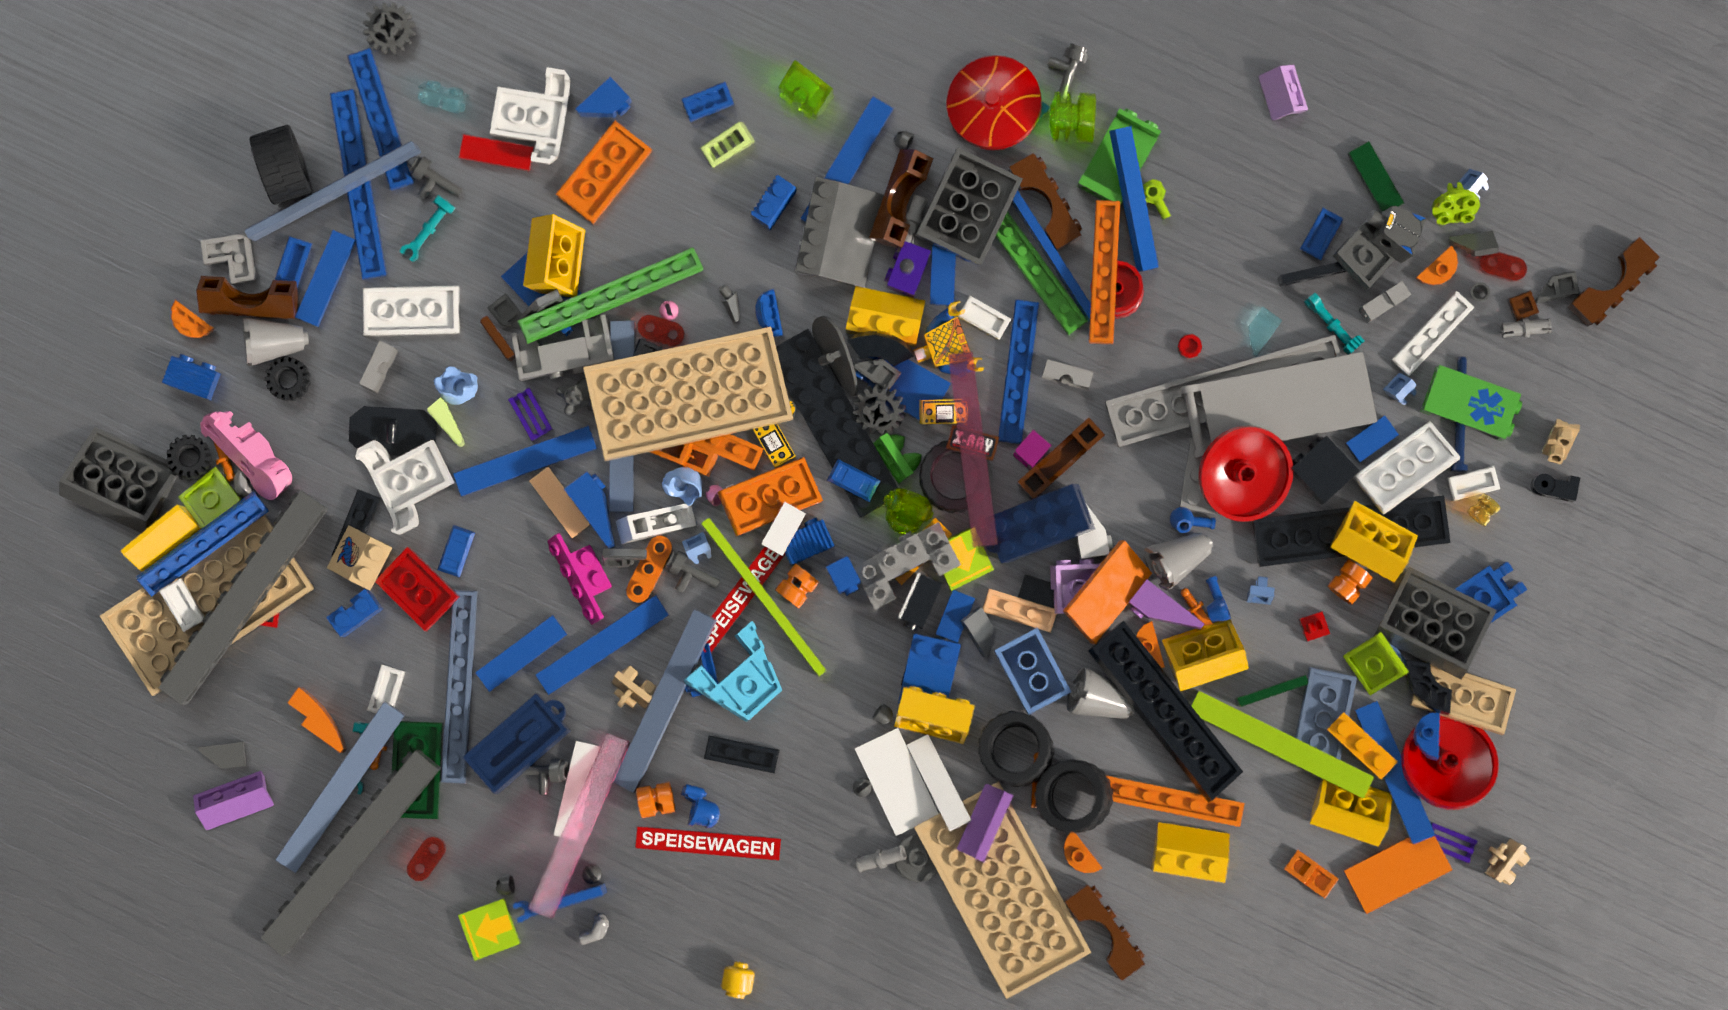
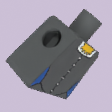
[1366,206,1427,263]

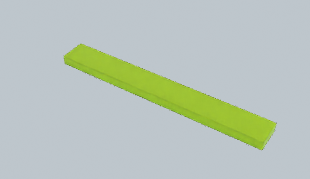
[701,518,826,676]
[1192,691,1374,799]

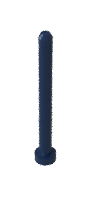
[1451,357,1468,472]

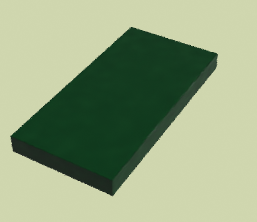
[392,721,443,819]

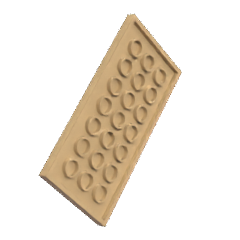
[583,327,793,461]
[100,514,315,696]
[914,781,1091,999]

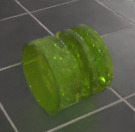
[1049,91,1096,144]

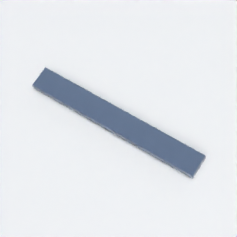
[245,141,422,241]
[609,321,635,512]
[441,590,478,784]
[613,609,717,793]
[276,701,405,873]

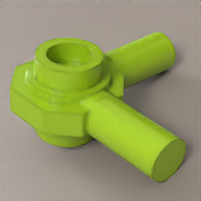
[1143,179,1171,220]

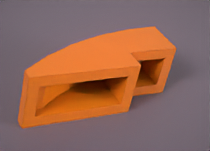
[650,443,718,477]
[288,687,347,753]

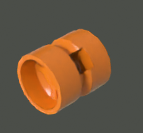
[1327,560,1373,605]
[775,563,820,608]
[636,782,676,818]

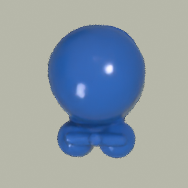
[681,784,720,828]

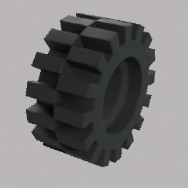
[265,357,311,401]
[166,435,211,481]

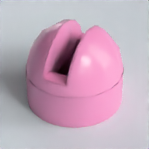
[659,301,679,320]
[706,485,723,506]

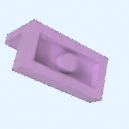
[1259,65,1308,120]

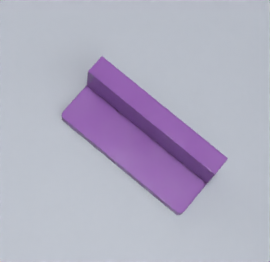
[193,771,274,830]
[957,784,1013,862]

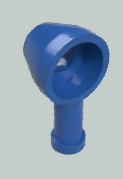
[1169,507,1216,533]
[1205,576,1231,621]

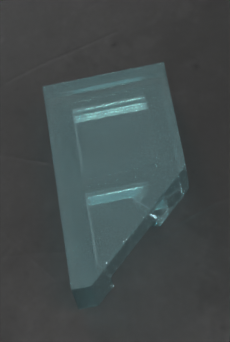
[1248,307,1282,357]

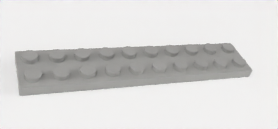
[1105,335,1341,448]

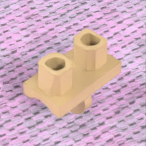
[1542,419,1580,464]
[611,665,656,709]
[1485,838,1530,885]

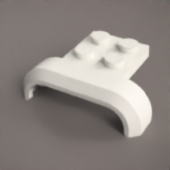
[490,67,570,165]
[355,440,454,535]

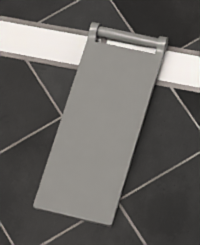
[1180,352,1377,458]

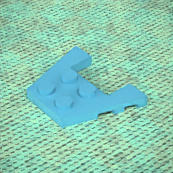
[683,621,782,722]

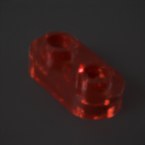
[1478,252,1527,282]
[638,315,685,347]
[407,837,446,881]

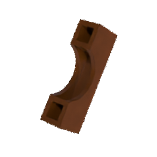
[869,149,934,248]
[1008,153,1083,252]
[1567,237,1660,327]
[196,276,299,319]
[1016,417,1105,500]
[1063,883,1145,981]

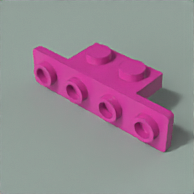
[547,533,612,625]

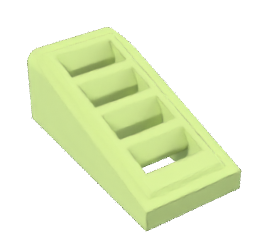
[700,122,755,168]
[427,397,465,447]

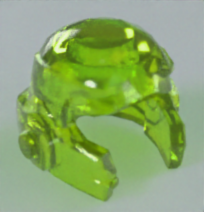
[883,488,934,535]

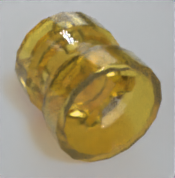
[1467,493,1501,527]

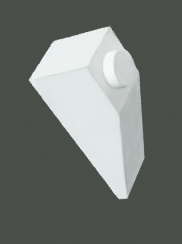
[616,504,697,544]
[1076,504,1113,560]

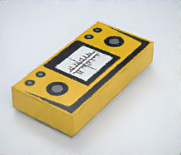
[919,399,968,424]
[753,424,796,468]

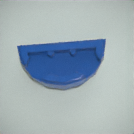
[755,289,783,337]
[1413,712,1440,761]

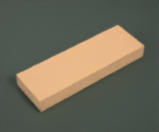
[529,467,591,539]
[983,589,1056,633]

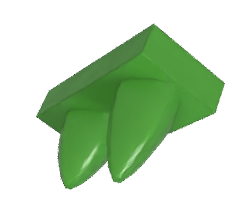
[873,433,922,484]

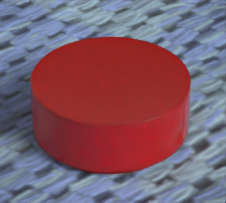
[1177,334,1202,359]

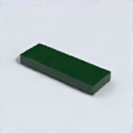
[1348,141,1404,213]
[1235,675,1309,707]

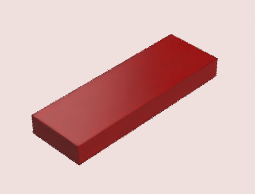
[459,134,534,172]

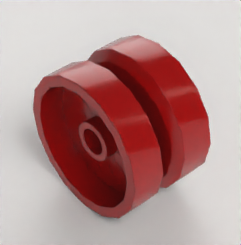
[1090,260,1144,319]

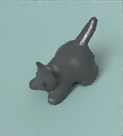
[556,378,593,415]

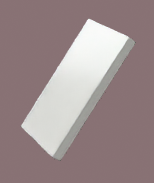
[363,286,460,336]
[1353,421,1460,515]
[855,728,939,836]

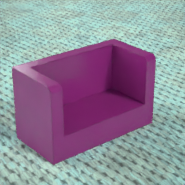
[1013,430,1051,470]

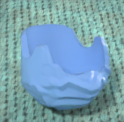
[434,366,478,405]
[662,467,702,506]

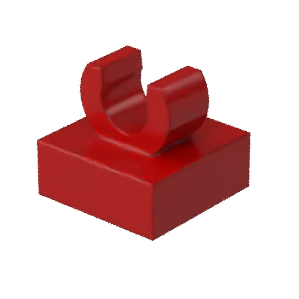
[1299,611,1330,642]

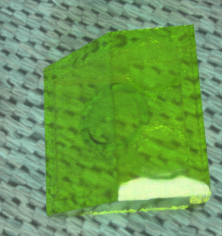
[778,60,834,120]

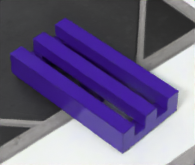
[508,388,553,441]
[1431,822,1478,863]

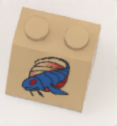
[327,525,392,591]

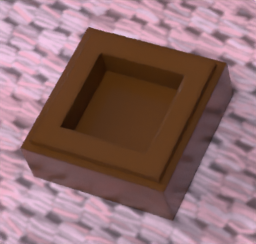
[1507,290,1539,322]

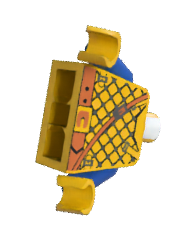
[913,301,984,376]

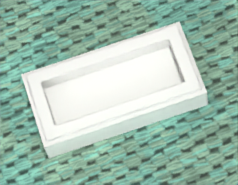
[958,296,1011,340]
[1446,466,1500,501]
[761,502,806,556]
[159,578,204,632]
[367,665,405,713]

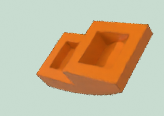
[1284,850,1339,899]

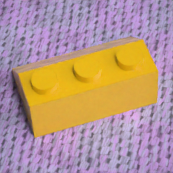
[523,214,585,298]
[846,286,925,347]
[1331,501,1418,582]
[121,505,202,572]
[1162,619,1249,691]
[894,686,975,744]
[1310,779,1392,847]
[1151,822,1230,883]

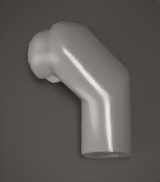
[234,469,252,498]
[579,914,609,945]

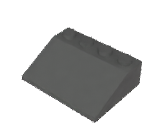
[914,147,1023,265]
[795,177,884,288]
[59,427,177,533]
[1374,567,1497,679]

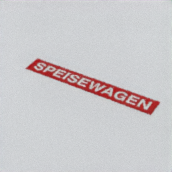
[703,547,786,652]
[635,827,781,860]

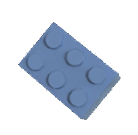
[994,628,1071,715]

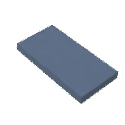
[1295,667,1357,760]

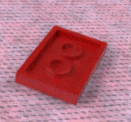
[375,547,460,631]

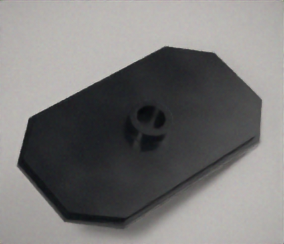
[349,406,437,456]

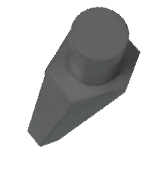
[718,284,740,323]

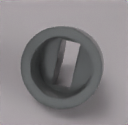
[894,130,914,149]
[1471,282,1490,302]
[872,703,893,724]
[853,777,872,797]
[582,864,602,884]
[496,875,515,895]

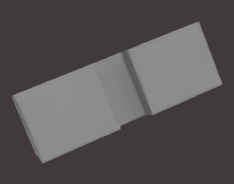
[1358,281,1411,323]
[359,341,398,393]
[1042,359,1093,390]

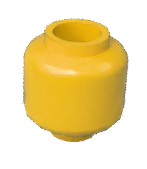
[721,961,755,998]

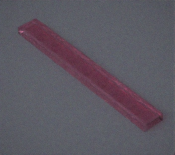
[948,352,997,548]
[528,733,630,919]

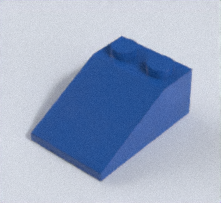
[564,472,616,549]
[898,633,961,704]

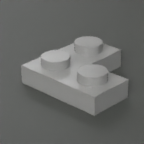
[200,233,256,285]

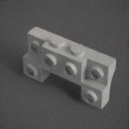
[511,314,615,381]
[854,522,961,610]

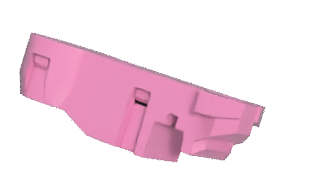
[200,411,292,500]

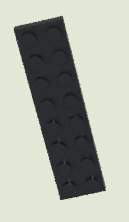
[776,329,902,518]
[1253,495,1451,567]
[1088,621,1243,802]

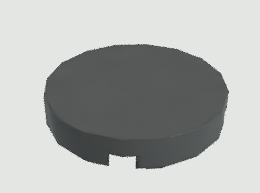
[894,834,938,882]

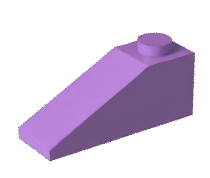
[1129,580,1204,630]

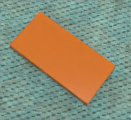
[556,121,653,225]
[717,457,823,537]
[1063,540,1152,644]
[1343,836,1452,914]

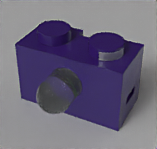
[884,241,931,298]

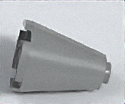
[243,318,309,366]
[1144,533,1213,591]
[1067,667,1135,719]

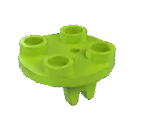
[1432,182,1480,225]

